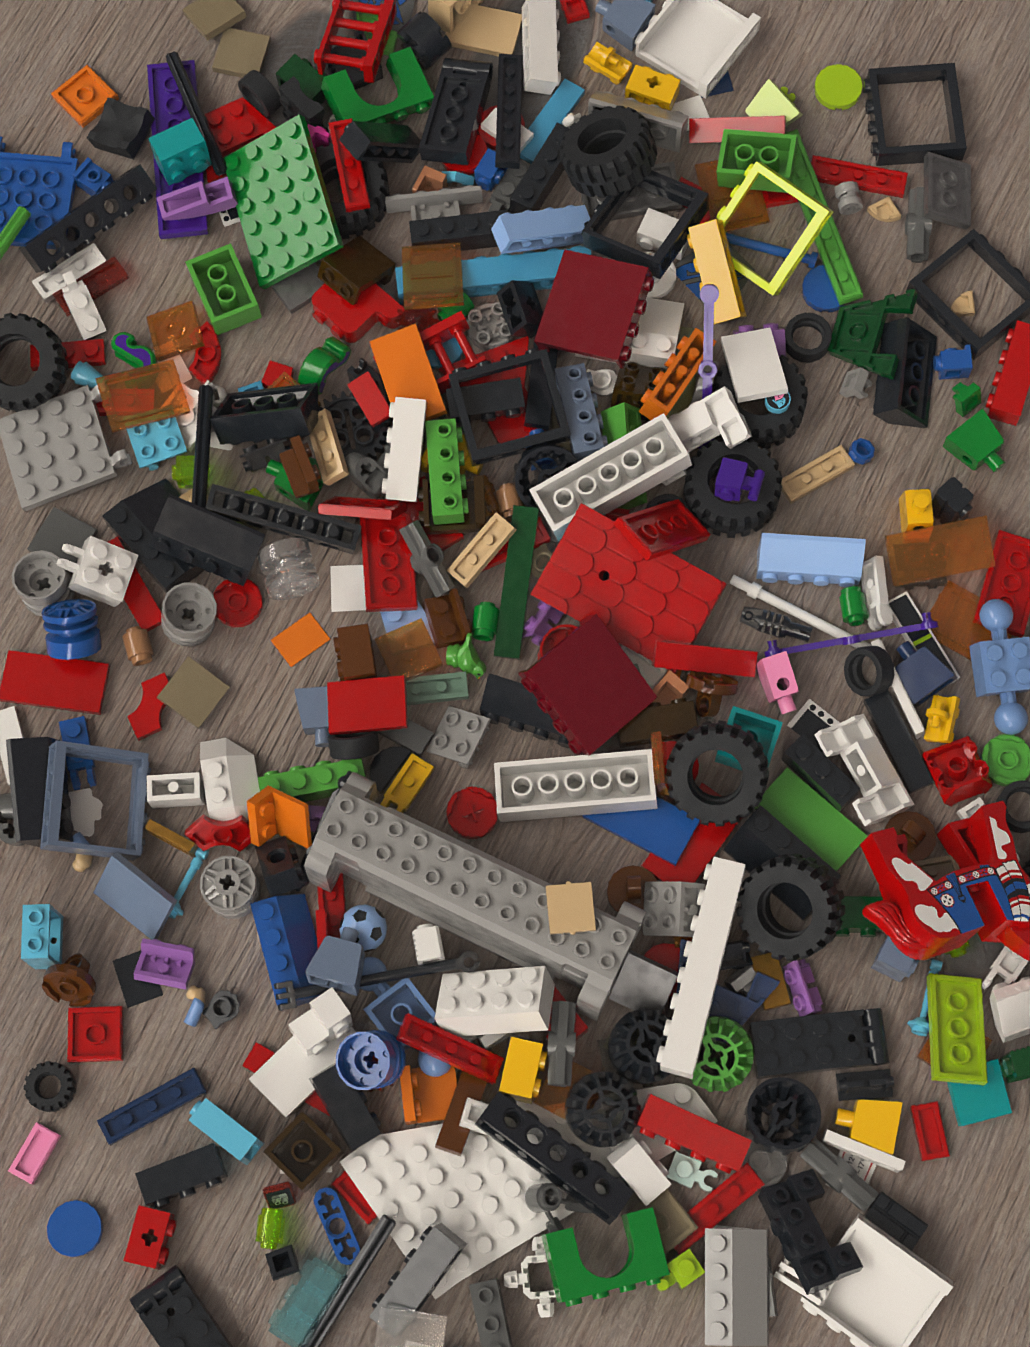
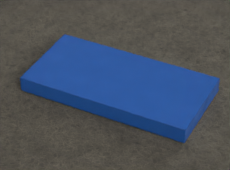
[583,797,700,866]

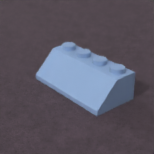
[756,533,866,588]

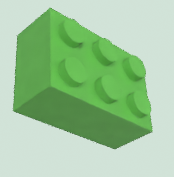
[716,129,798,193]
[185,243,262,336]

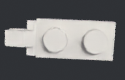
[62,270,107,340]

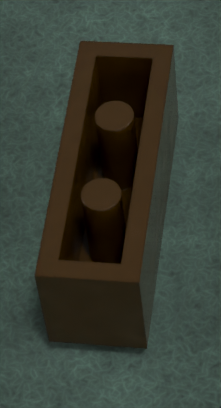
[617,698,698,748]

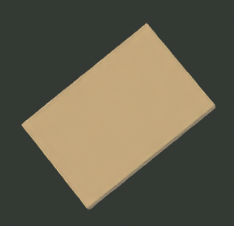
[445,4,522,56]

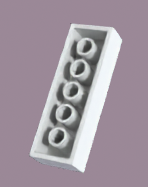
[529,413,692,541]
[494,749,658,822]

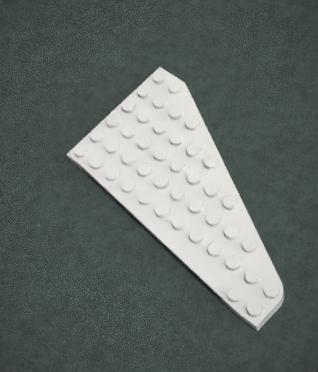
[340,1083,718,1300]

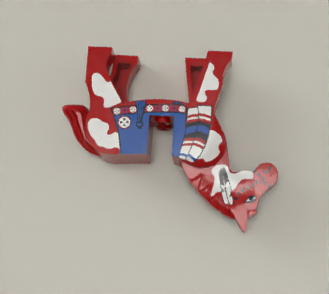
[860,801,1030,961]

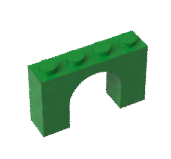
[321,47,434,124]
[541,1207,670,1307]

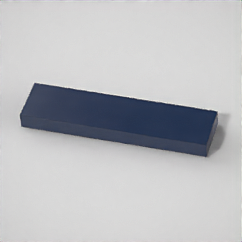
[97,1068,207,1146]

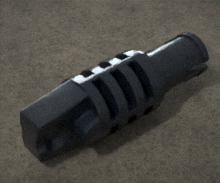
[740,607,813,643]

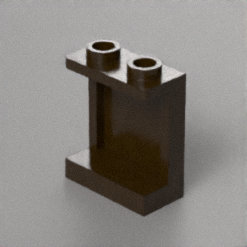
[317,235,396,305]
[418,475,486,535]

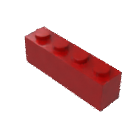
[985,320,1030,426]
[637,1094,752,1174]

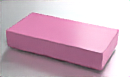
[8,1122,61,1185]

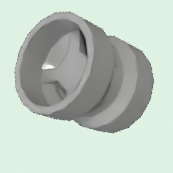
[834,181,863,215]

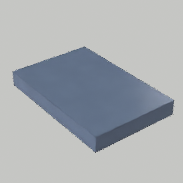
[93,852,178,940]

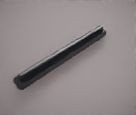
[166,51,227,176]
[192,385,213,508]
[300,1214,396,1347]

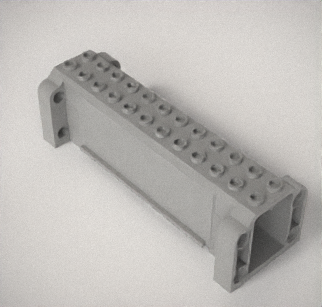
[304,772,647,1022]

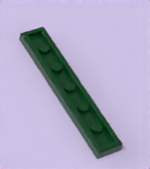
[494,505,539,660]

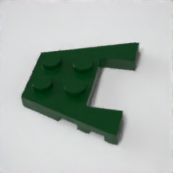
[827,289,918,379]

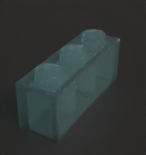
[268,1257,344,1347]

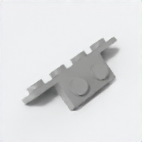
[385,185,483,221]

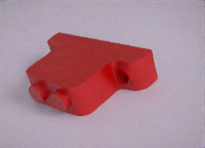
[311,254,407,343]

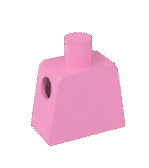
[756,651,799,715]

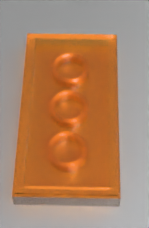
[885,515,995,586]

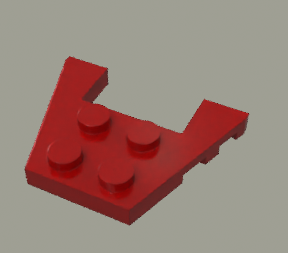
[205,97,276,183]

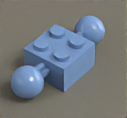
[969,599,1030,735]
[360,957,451,1077]

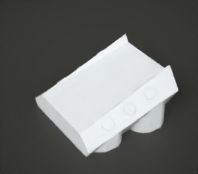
[989,976,1030,1043]

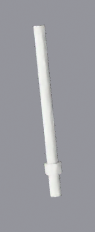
[729,575,871,649]

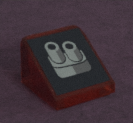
[262,1181,296,1210]

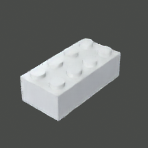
[434,966,555,1036]

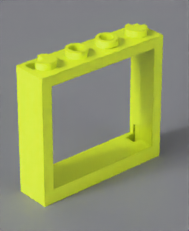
[716,161,833,296]

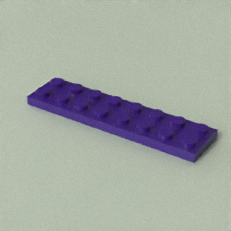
[147,60,209,239]

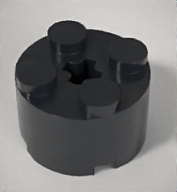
[397,11,452,70]

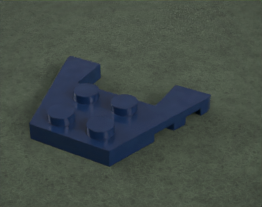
[677,938,780,1044]

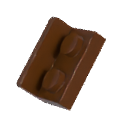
[422,588,472,649]

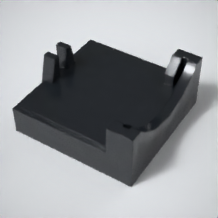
[326,31,383,90]

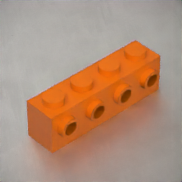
[639,328,717,420]

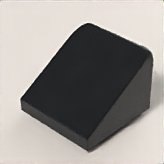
[265,1244,300,1281]

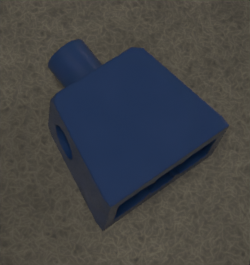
[895,641,958,707]

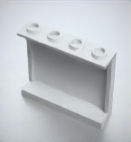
[635,0,761,99]
[800,1213,953,1347]

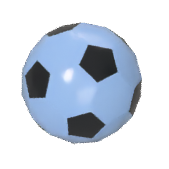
[339,904,387,952]

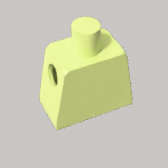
[745,79,803,127]

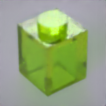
[172,456,210,489]

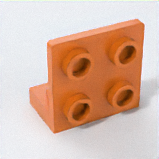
[247,785,312,848]
[400,1065,457,1125]

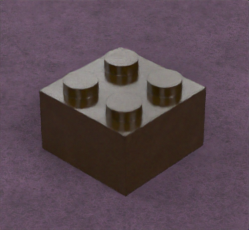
[263,1111,344,1193]

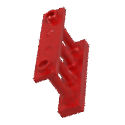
[314,0,397,83]
[373,311,487,394]

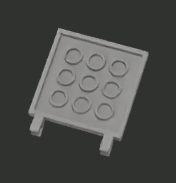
[0,383,132,511]

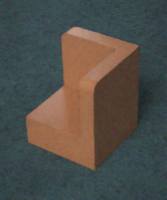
[412,166,448,193]
[652,670,690,705]

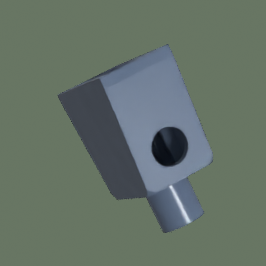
[595,0,655,51]
[294,686,330,747]
[305,927,365,996]

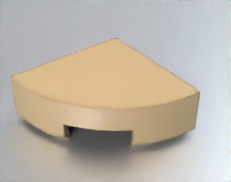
[867,196,901,222]
[950,291,975,317]

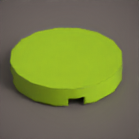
[814,64,863,110]

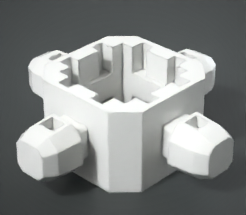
[504,1236,556,1318]

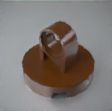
[686,671,738,717]
[884,811,936,862]
[607,865,658,913]
[42,953,96,1007]

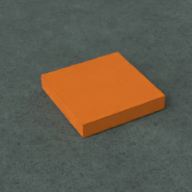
[51,65,119,128]

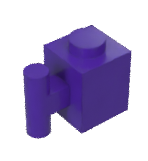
[715,457,765,502]

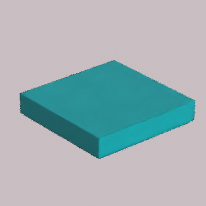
[947,1059,1012,1126]

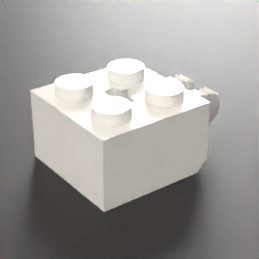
[56,536,139,607]

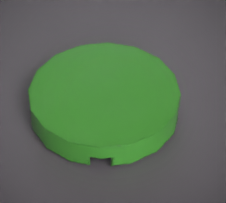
[980,734,1030,786]

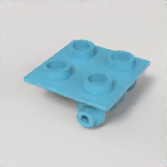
[125,408,187,471]

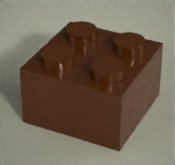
[333,623,377,681]

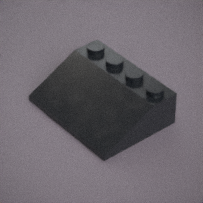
[102,478,204,593]

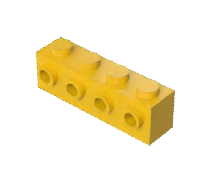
[687,219,747,325]

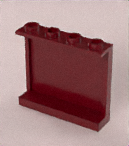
[534,249,654,369]
[518,614,657,756]

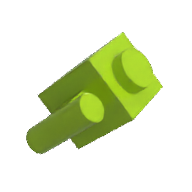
[656,1249,705,1291]

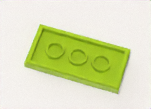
[927,973,988,1085]

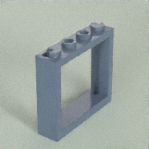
[40,740,151,861]

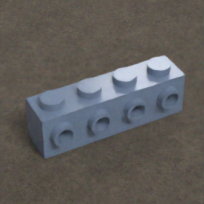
[555,363,608,462]

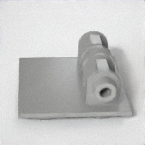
[426,706,491,769]

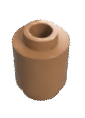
[495,483,524,523]
[122,626,154,666]

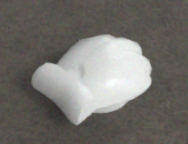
[587,369,617,395]

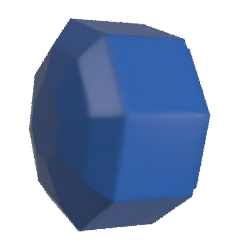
[848,438,875,465]

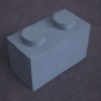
[871,936,919,982]

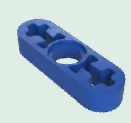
[314,1187,361,1265]

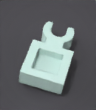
[666,1151,718,1192]

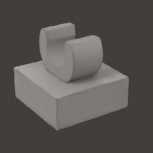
[839,367,872,399]
[724,966,756,996]

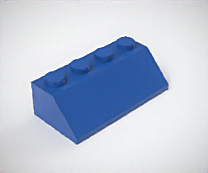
[250,894,321,1011]

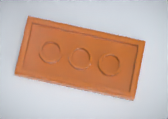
[369,323,447,421]

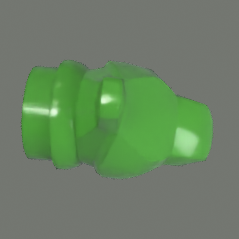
[446,633,486,680]

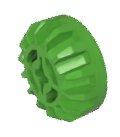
[691,1016,754,1092]

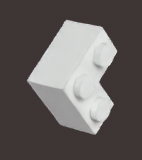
[288,987,353,1056]

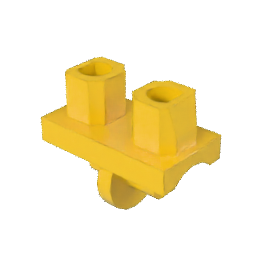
[583,42,632,85]
[924,695,960,743]

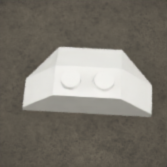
[200,738,260,821]

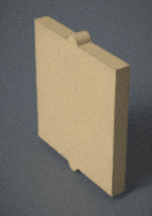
[546,881,596,935]

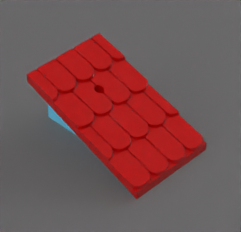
[530,503,727,674]

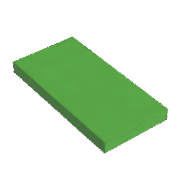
[754,768,868,872]

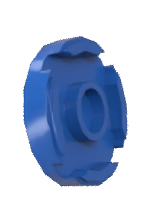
[802,265,845,312]
[47,1200,103,1257]

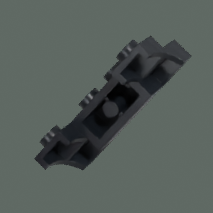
[758,1169,863,1295]

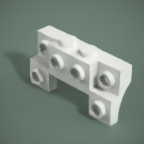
[662,386,752,486]
[814,714,914,826]

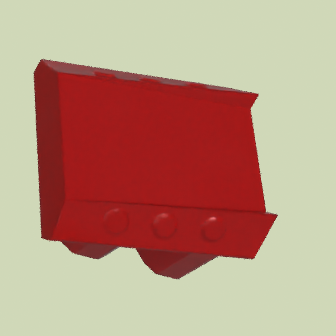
[922,736,993,807]

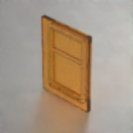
[694,160,770,232]
[402,243,464,310]
[95,359,190,433]
[926,580,1012,661]

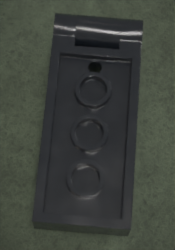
[419,58,493,165]
[749,1008,890,1079]
[129,1265,233,1347]

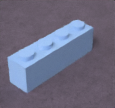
[491,205,590,254]

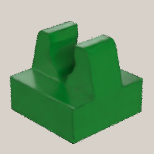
[952,382,981,417]

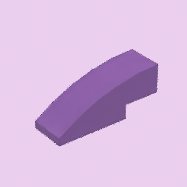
[157,177,238,221]

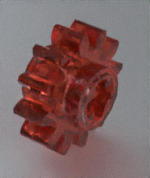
[395,298,440,332]

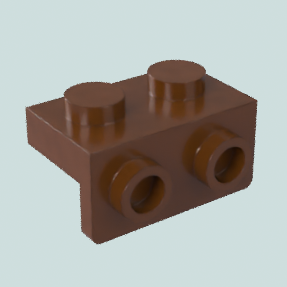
[279,435,321,499]

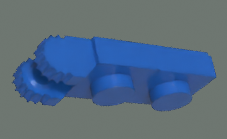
[59,716,97,790]

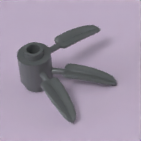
[525,1152,594,1233]

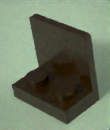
[610,362,666,421]

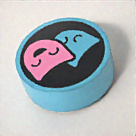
[764,392,791,414]

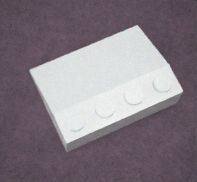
[575,297,685,370]

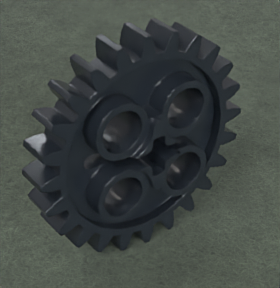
[318,391,390,461]

